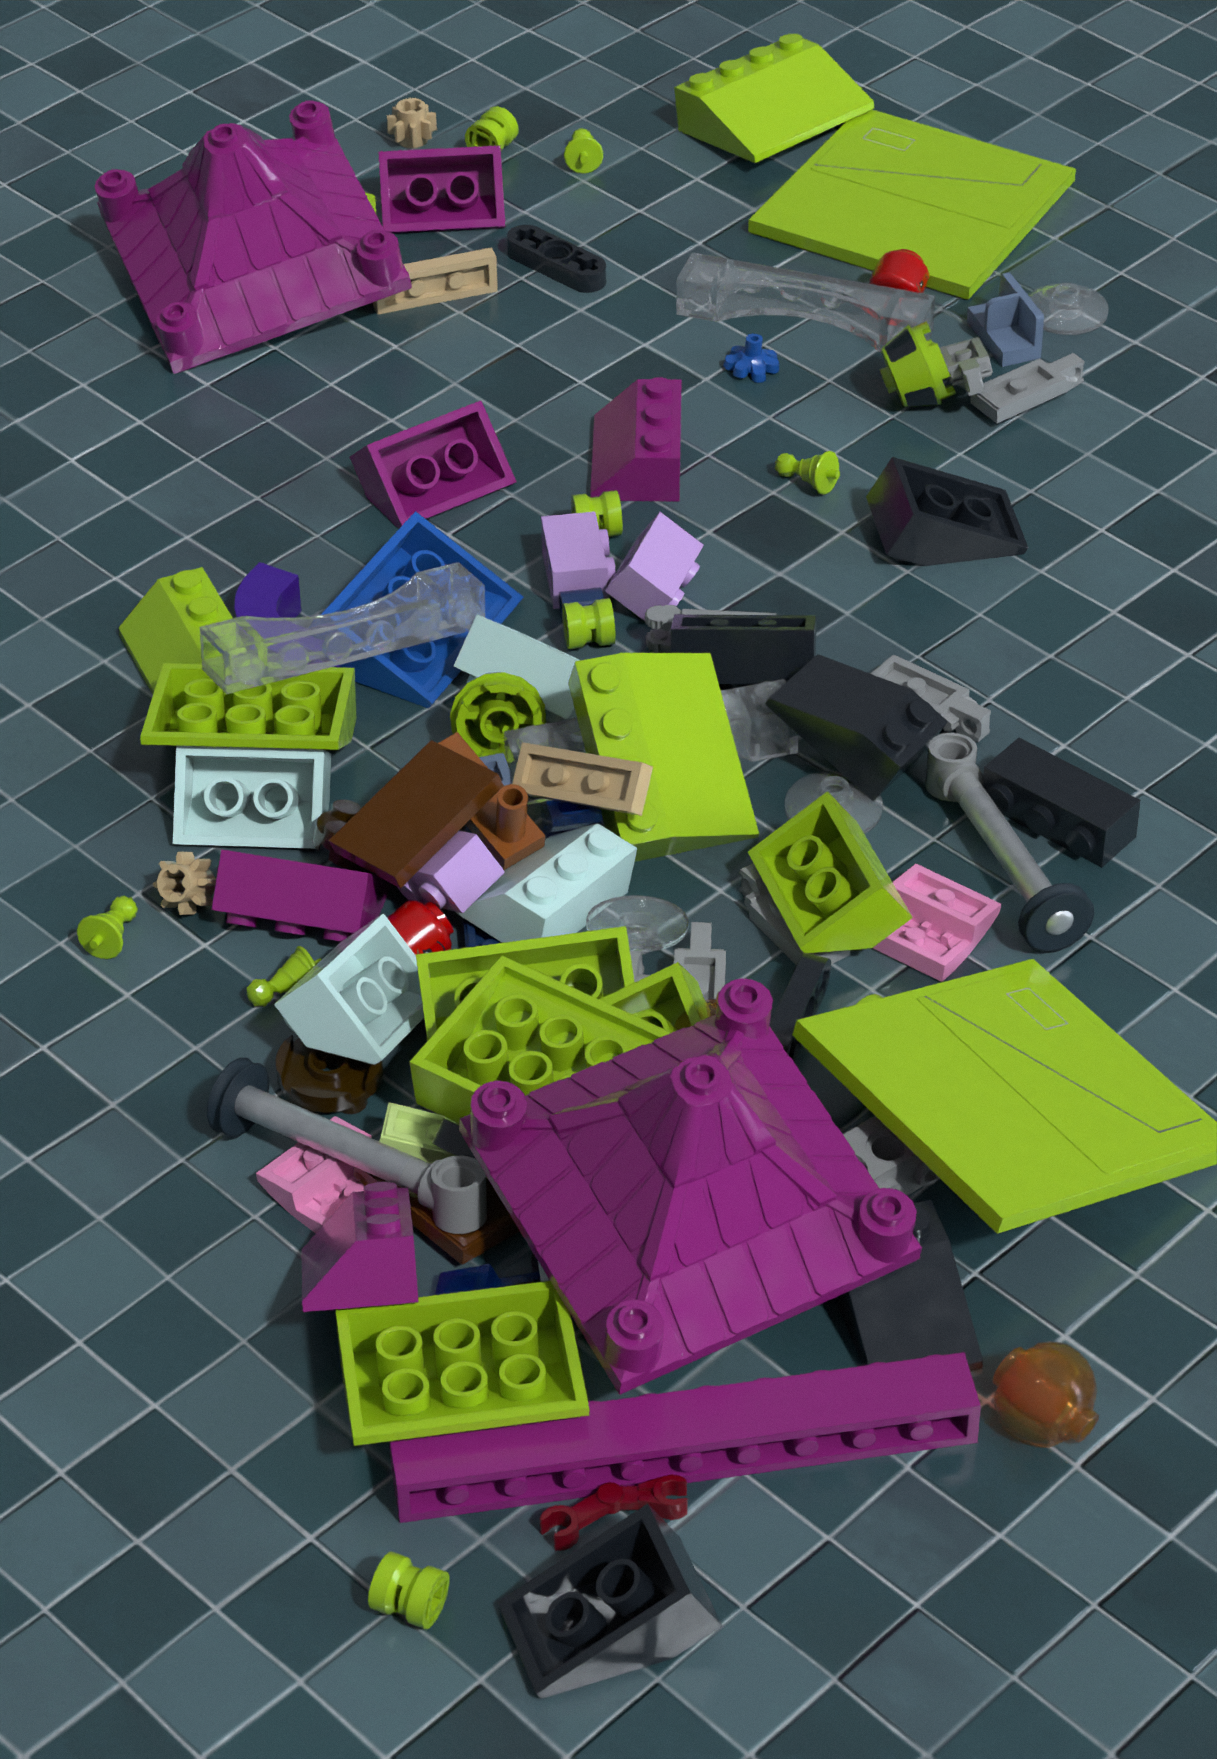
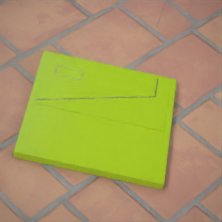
[748,110,1076,300]
[792,959,1217,1234]

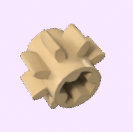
[387,98,437,148]
[153,852,216,915]

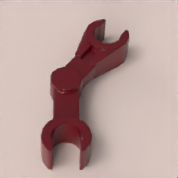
[540,1474,688,1551]

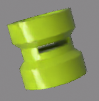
[465,106,519,152]
[571,490,623,537]
[562,598,616,649]
[368,1551,450,1629]

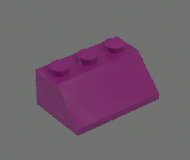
[378,145,505,234]
[590,377,682,502]
[349,400,516,529]
[211,849,391,941]
[301,1182,419,1312]

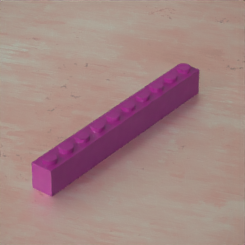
[389,1352,981,1523]

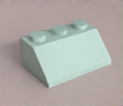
[454,614,580,729]
[173,746,331,849]
[456,823,637,943]
[274,913,424,1065]

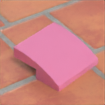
[873,864,1001,982]
[256,1116,372,1233]

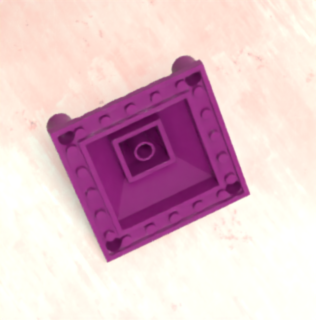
[95,100,412,374]
[459,978,922,1395]

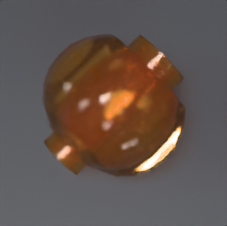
[992,1341,1099,1448]

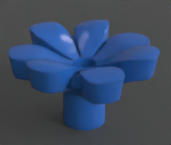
[723,333,780,383]

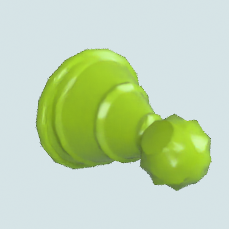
[564,128,604,173]
[775,451,840,495]
[77,896,138,959]
[246,946,322,1006]

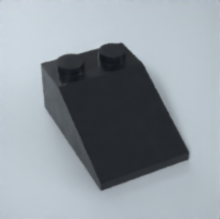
[866,457,1028,566]
[765,654,948,802]
[835,1200,983,1371]
[497,1503,722,1699]

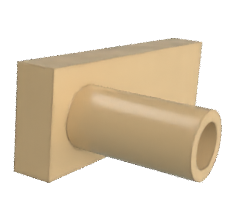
[373,248,498,314]
[512,742,653,816]

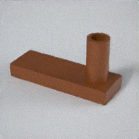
[438,732,545,870]

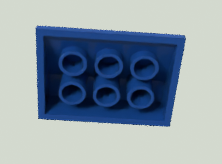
[308,511,524,709]

